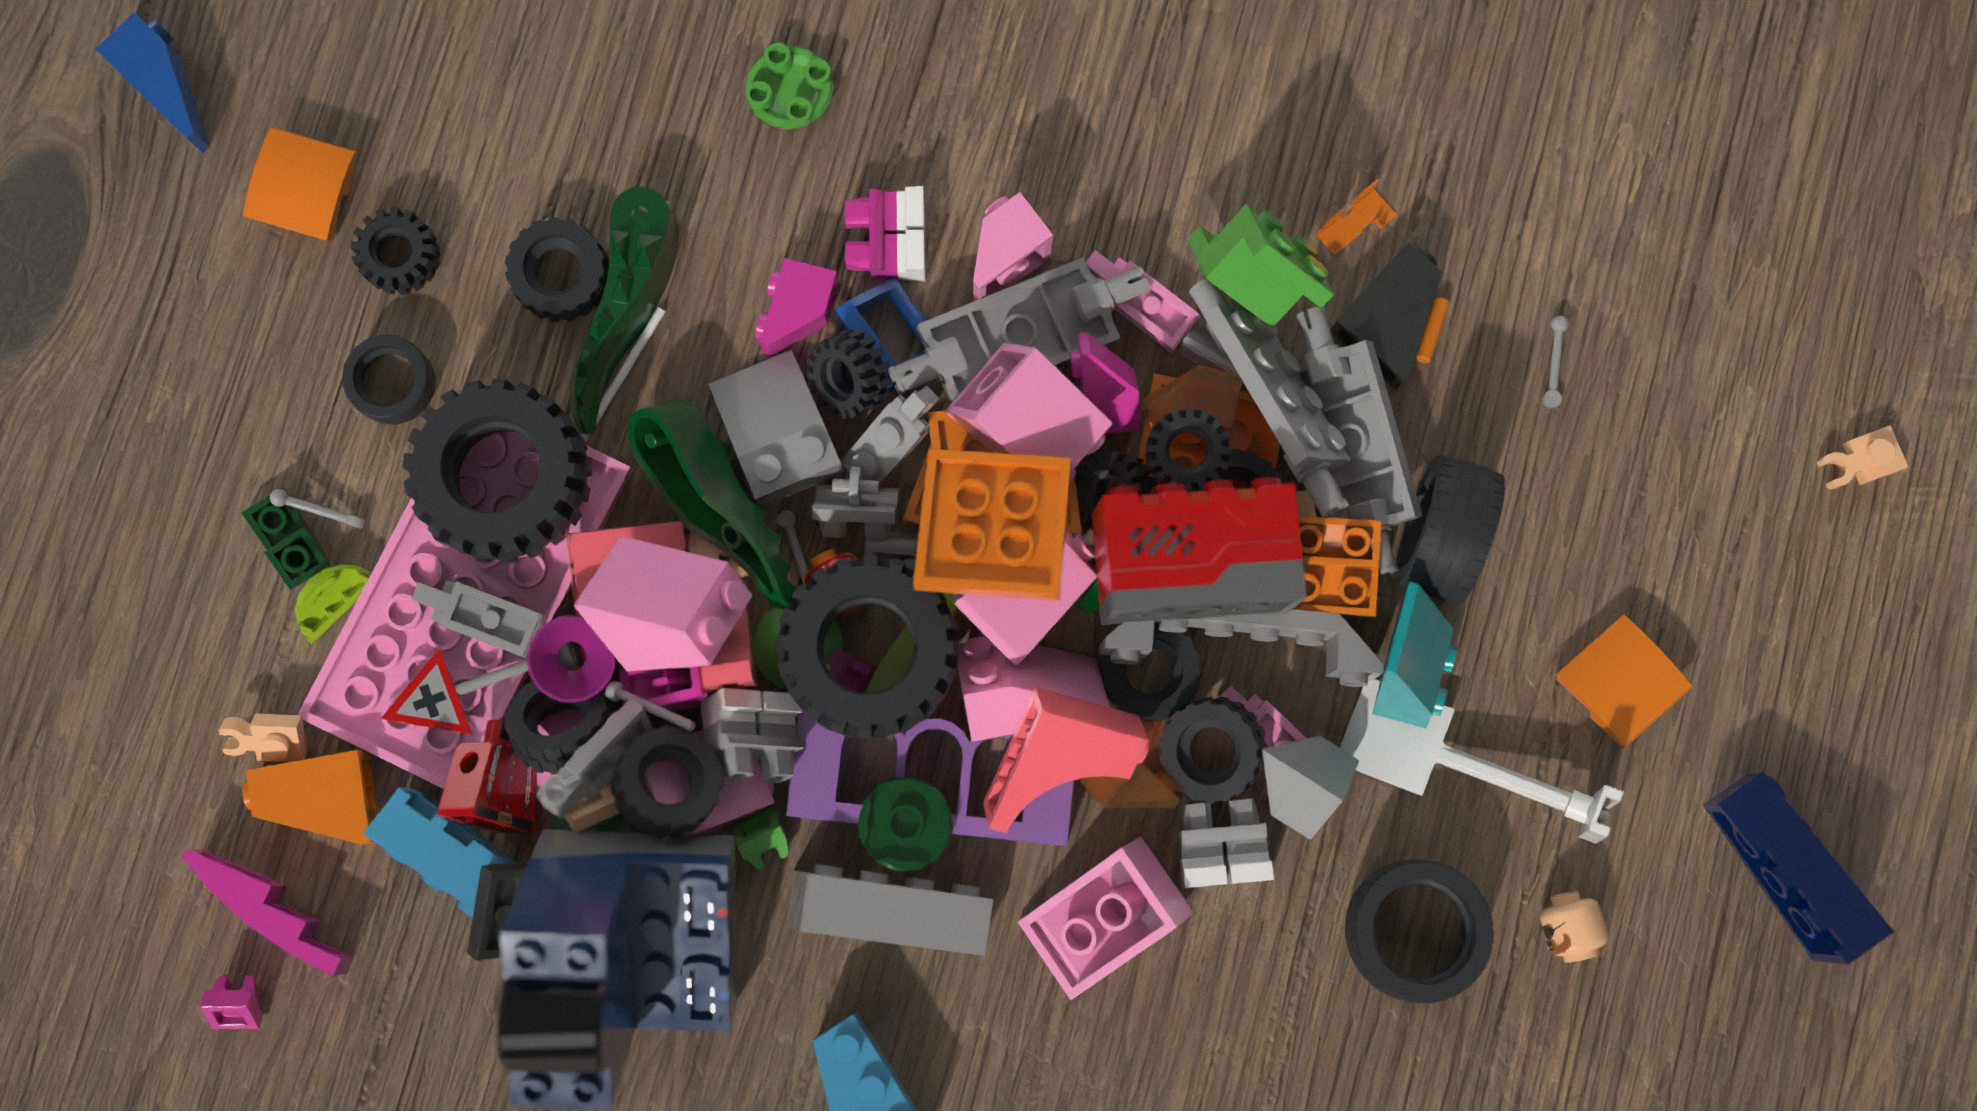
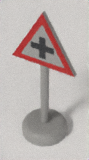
[380,642,581,735]

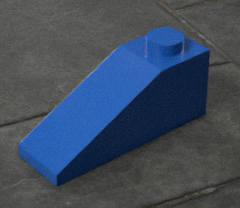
[95,12,209,153]

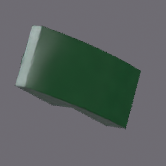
[241,487,331,590]

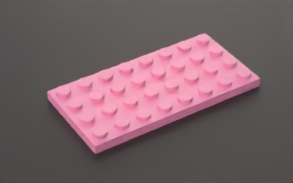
[297,432,633,789]

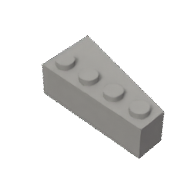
[785,864,993,956]

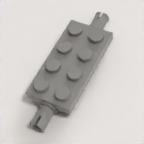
[888,257,1150,405]
[1189,279,1351,518]
[1296,307,1422,577]

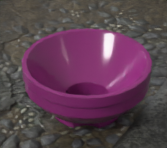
[527,615,615,702]

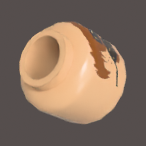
[1540,890,1608,963]

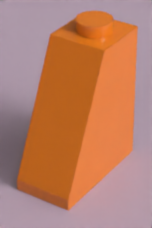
[242,750,379,845]

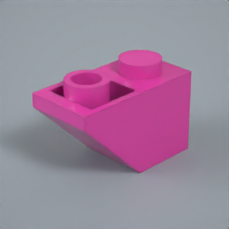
[755,258,839,356]
[1070,332,1140,434]

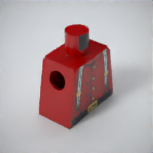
[437,720,536,834]

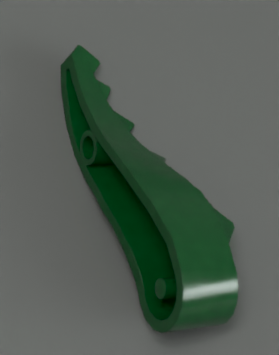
[570,187,679,435]
[627,399,796,609]

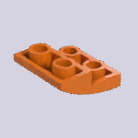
[242,127,358,241]
[1293,516,1382,617]
[1556,614,1692,749]

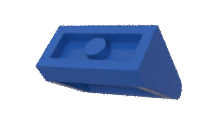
[835,278,927,392]

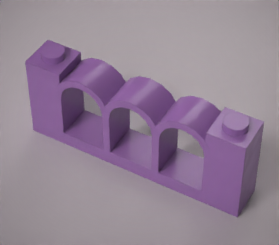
[786,710,1074,846]

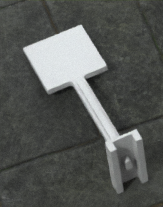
[1340,679,1624,844]

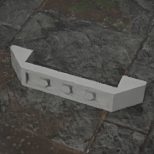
[1098,609,1384,687]

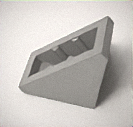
[1262,736,1359,840]

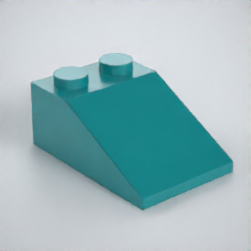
[1372,582,1458,728]

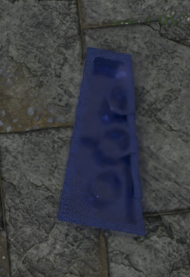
[1703,772,1895,965]

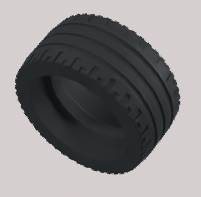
[1394,455,1505,603]
[1345,860,1494,1004]

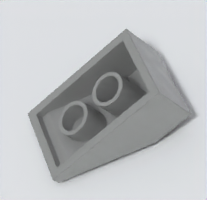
[709,350,844,507]

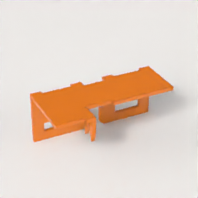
[1316,179,1397,256]

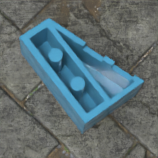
[363,787,517,918]
[813,1011,919,1111]

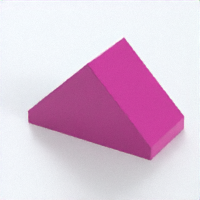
[619,666,707,713]

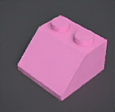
[973,192,1053,302]

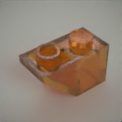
[1139,365,1243,438]
[1076,763,1181,810]

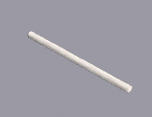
[581,307,665,442]

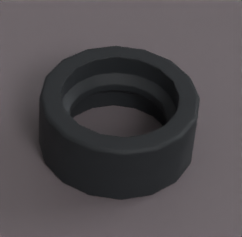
[342,334,436,425]

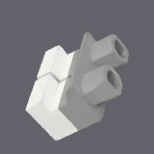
[700,688,805,783]
[1178,798,1274,888]

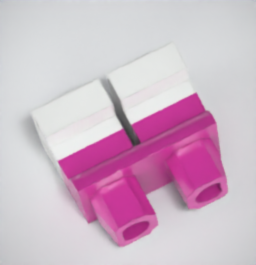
[845,186,925,281]

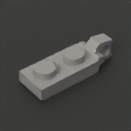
[840,385,939,488]
[411,581,546,659]
[536,698,653,819]

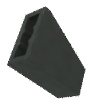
[1330,242,1443,390]

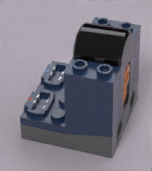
[496,830,738,1110]

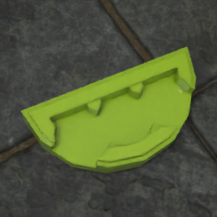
[295,564,372,645]

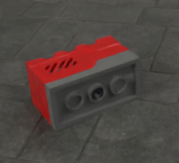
[1092,477,1307,625]

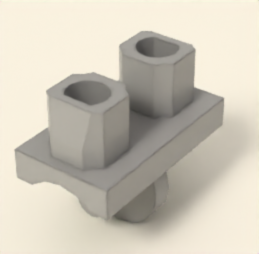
[812,466,899,540]

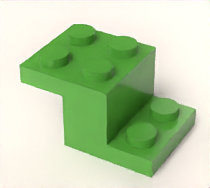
[1188,204,1334,328]

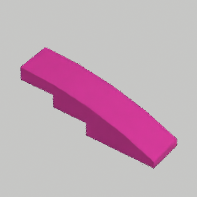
[182,849,355,976]

